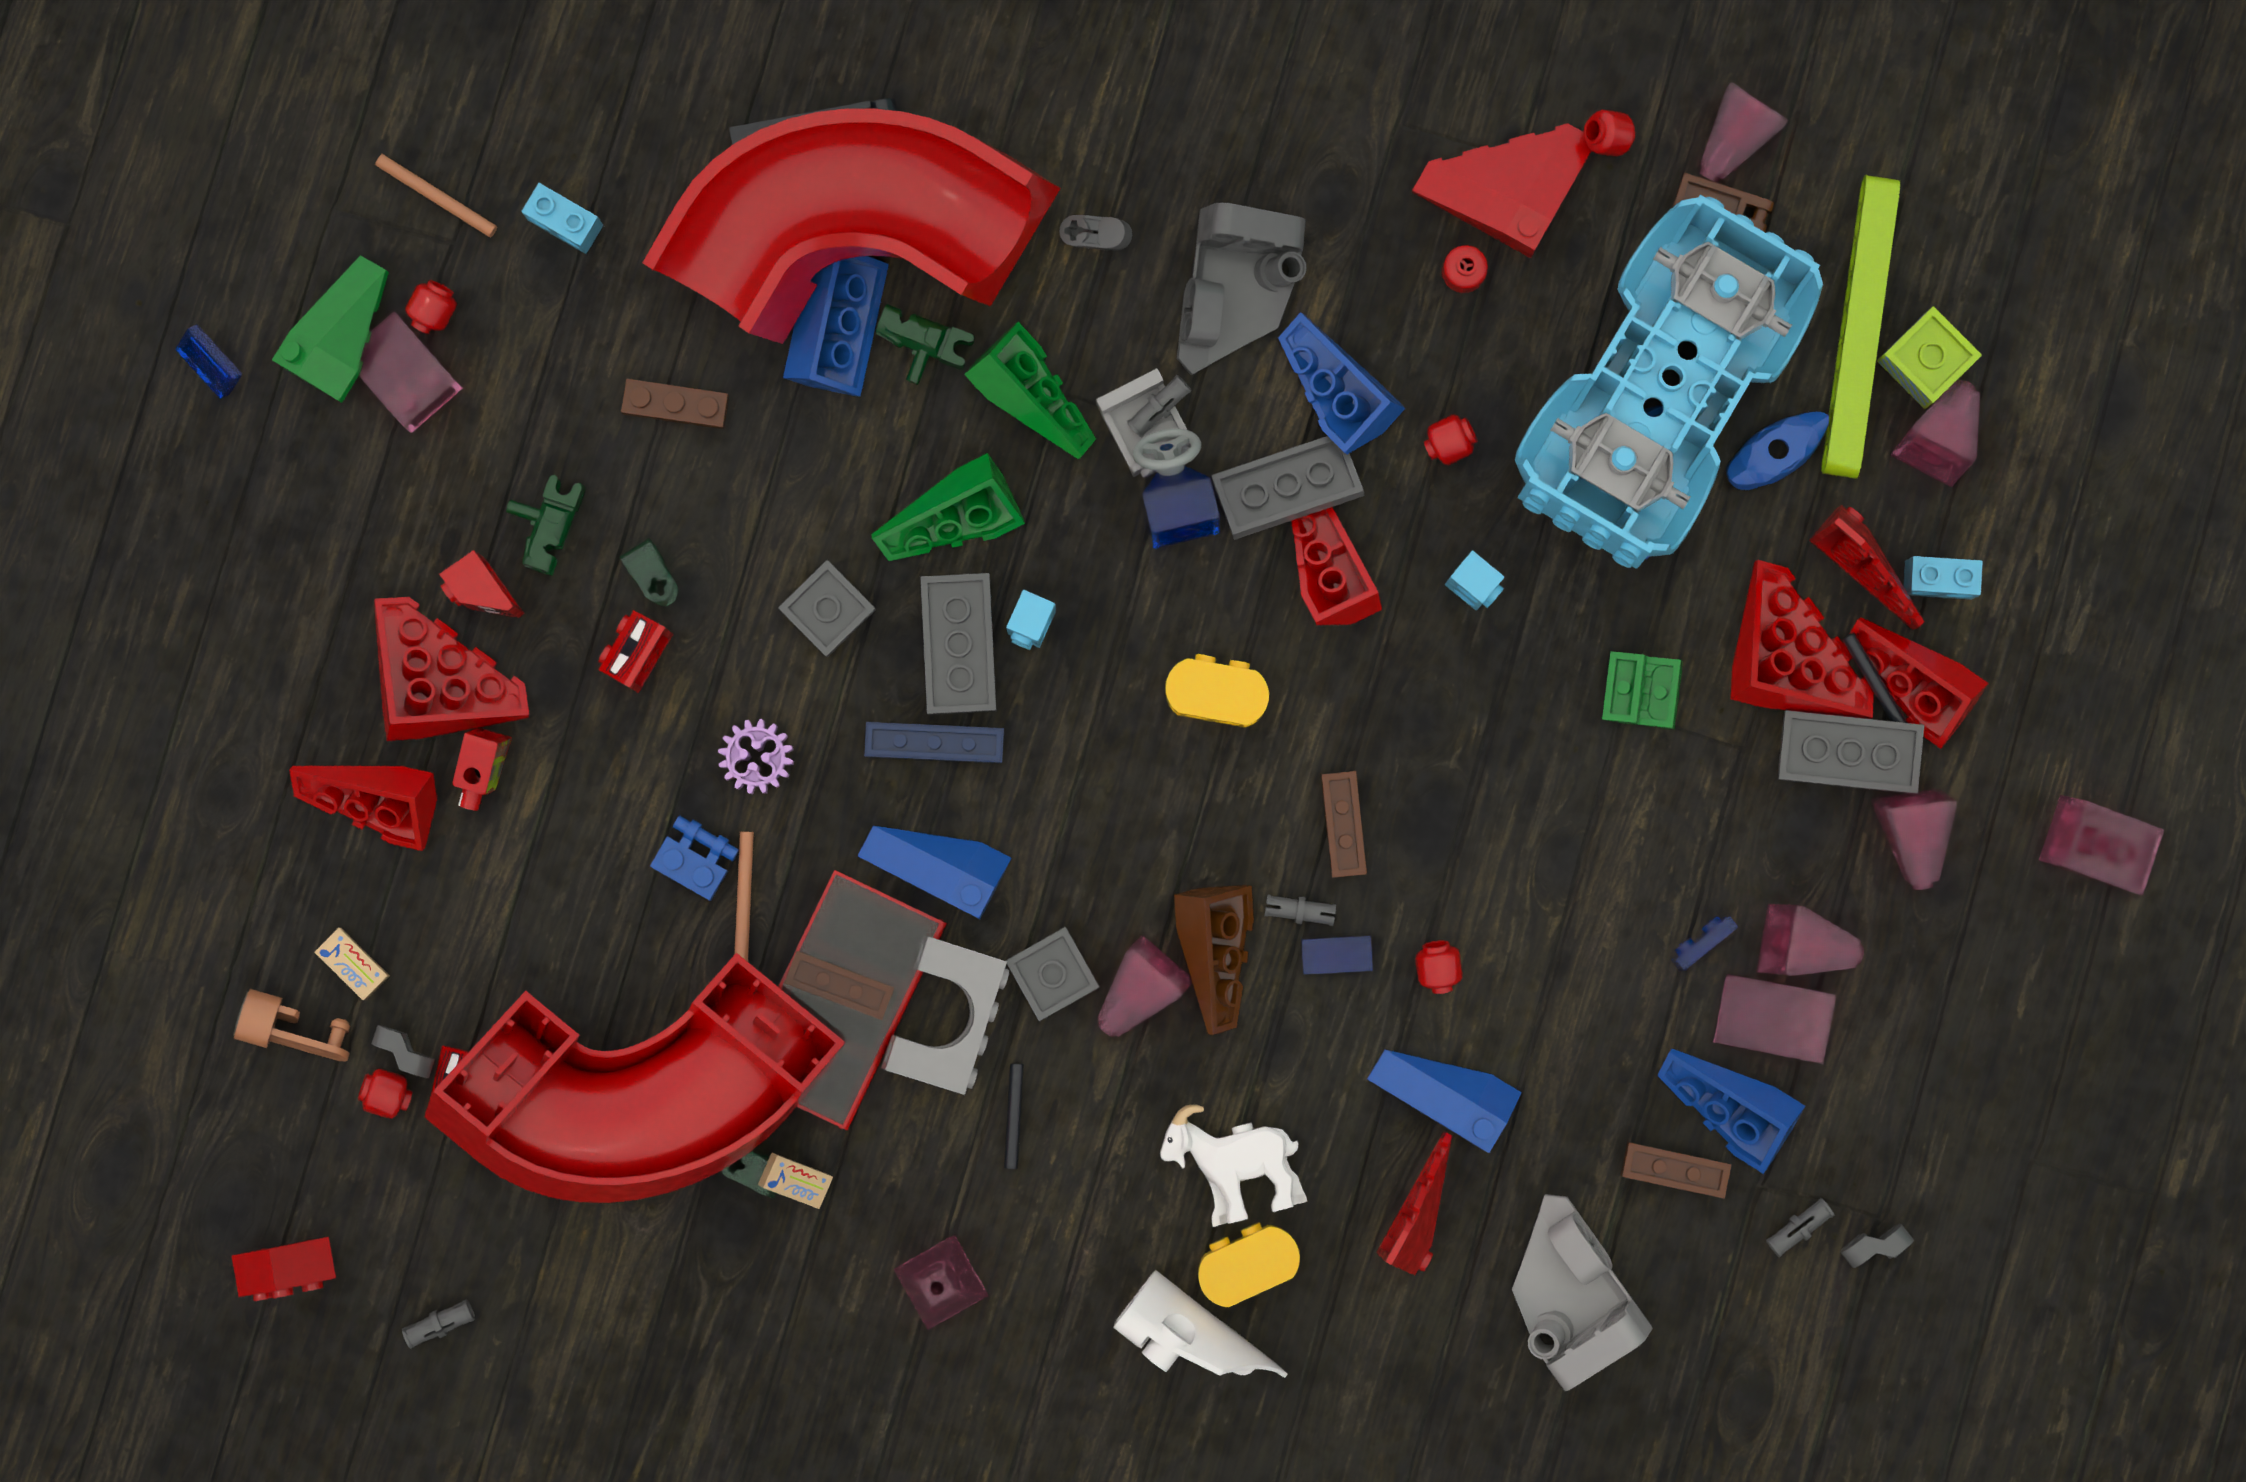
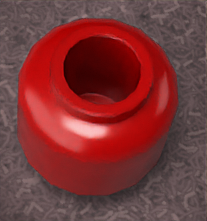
[1584,110,1635,157]
[1442,245,1488,293]
[405,280,457,334]
[1424,414,1477,465]
[1415,940,1463,994]
[358,1069,413,1119]

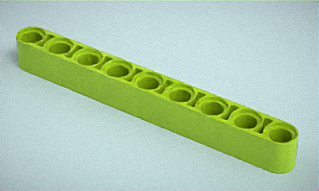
[1821,175,1900,479]

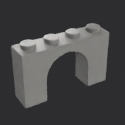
[881,935,1009,1095]

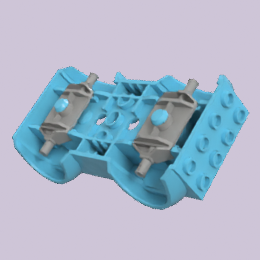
[1515,194,1823,569]

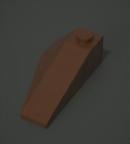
[1174,885,1254,1035]

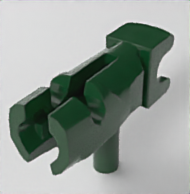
[876,304,975,385]
[506,475,585,576]

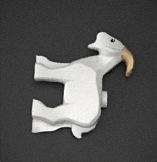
[1160,1105,1307,1227]

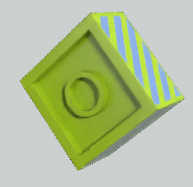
[1877,306,1982,409]

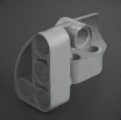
[1512,1194,1653,1391]

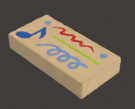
[314,928,390,1001]
[758,1153,833,1209]

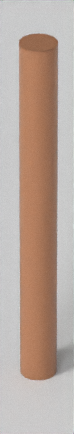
[375,154,497,238]
[735,832,754,962]

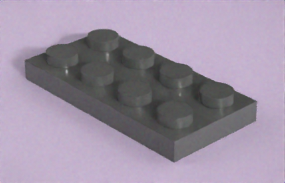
[1211,436,1364,540]
[921,573,997,715]
[1777,710,1924,794]

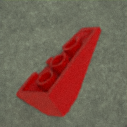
[1292,507,1382,625]
[1843,617,1989,749]
[289,766,437,851]

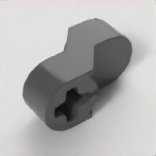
[1059,215,1132,251]
[371,1025,435,1078]
[1840,1224,1914,1268]

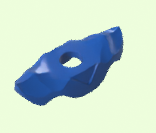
[1726,412,1829,490]

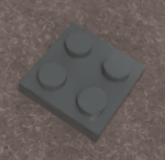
[778,560,876,658]
[1006,927,1099,1021]

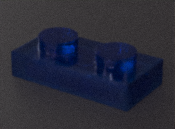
[175,324,242,399]
[1671,916,1738,971]
[1301,936,1373,975]

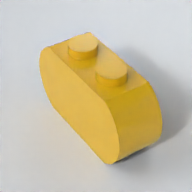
[1165,654,1269,728]
[1198,1222,1300,1307]

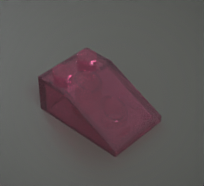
[359,312,462,433]
[2039,795,2164,896]
[1714,975,1836,1064]

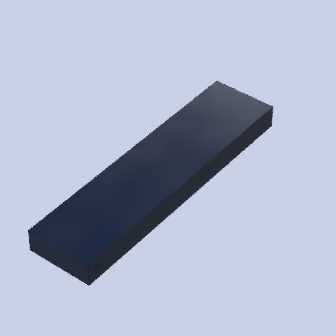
[864,722,1004,763]

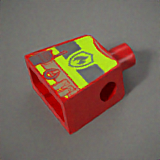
[453,727,512,811]

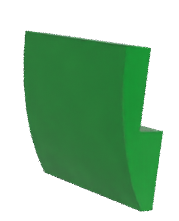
[1602,651,1683,729]

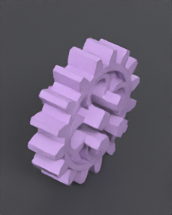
[718,719,794,794]

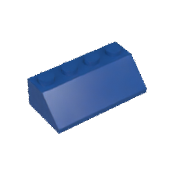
[783,256,889,397]

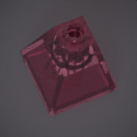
[1699,82,1788,183]
[1891,380,1980,487]
[1871,789,1956,890]
[1757,904,1864,976]
[1097,935,1192,1037]
[894,1234,988,1330]

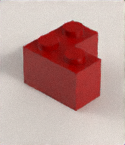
[232,1237,336,1301]

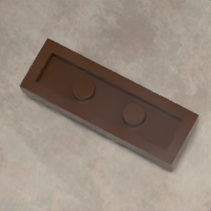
[621,379,729,429]
[1321,771,1367,878]
[784,951,894,1020]
[1621,1142,1732,1199]

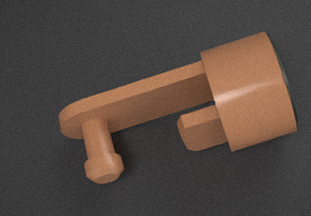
[233,989,350,1061]

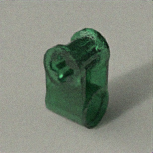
[620,538,678,606]
[721,1151,777,1199]

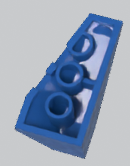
[1278,312,1405,454]
[858,826,1012,919]
[1657,1049,1805,1174]
[1367,1050,1522,1153]

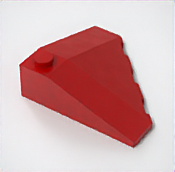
[1412,123,1591,258]
[1809,505,1925,630]
[1730,560,1874,719]
[374,597,529,741]
[1376,1131,1452,1275]

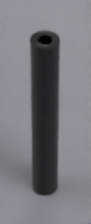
[1842,632,1906,723]
[1004,1064,1024,1169]

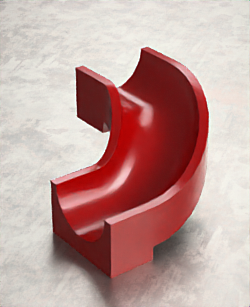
[642,108,1061,344]
[424,953,846,1203]

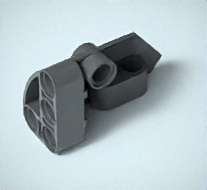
[1177,203,1306,375]

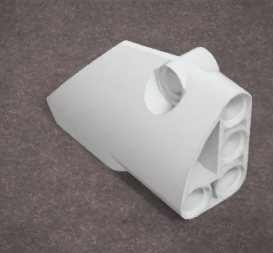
[1113,1270,1288,1378]

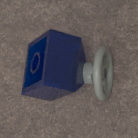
[1133,429,1220,549]

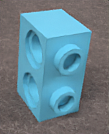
[521,183,603,254]
[1445,550,1504,611]
[1904,556,1983,600]
[1006,590,1056,650]

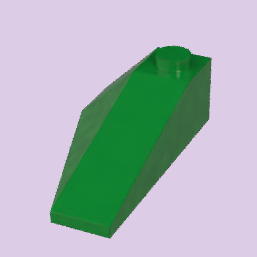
[272,255,389,403]
[964,322,1096,459]
[871,453,1025,561]

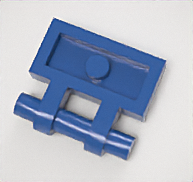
[650,816,739,901]

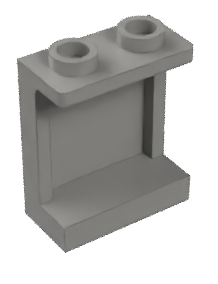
[1096,368,1191,478]

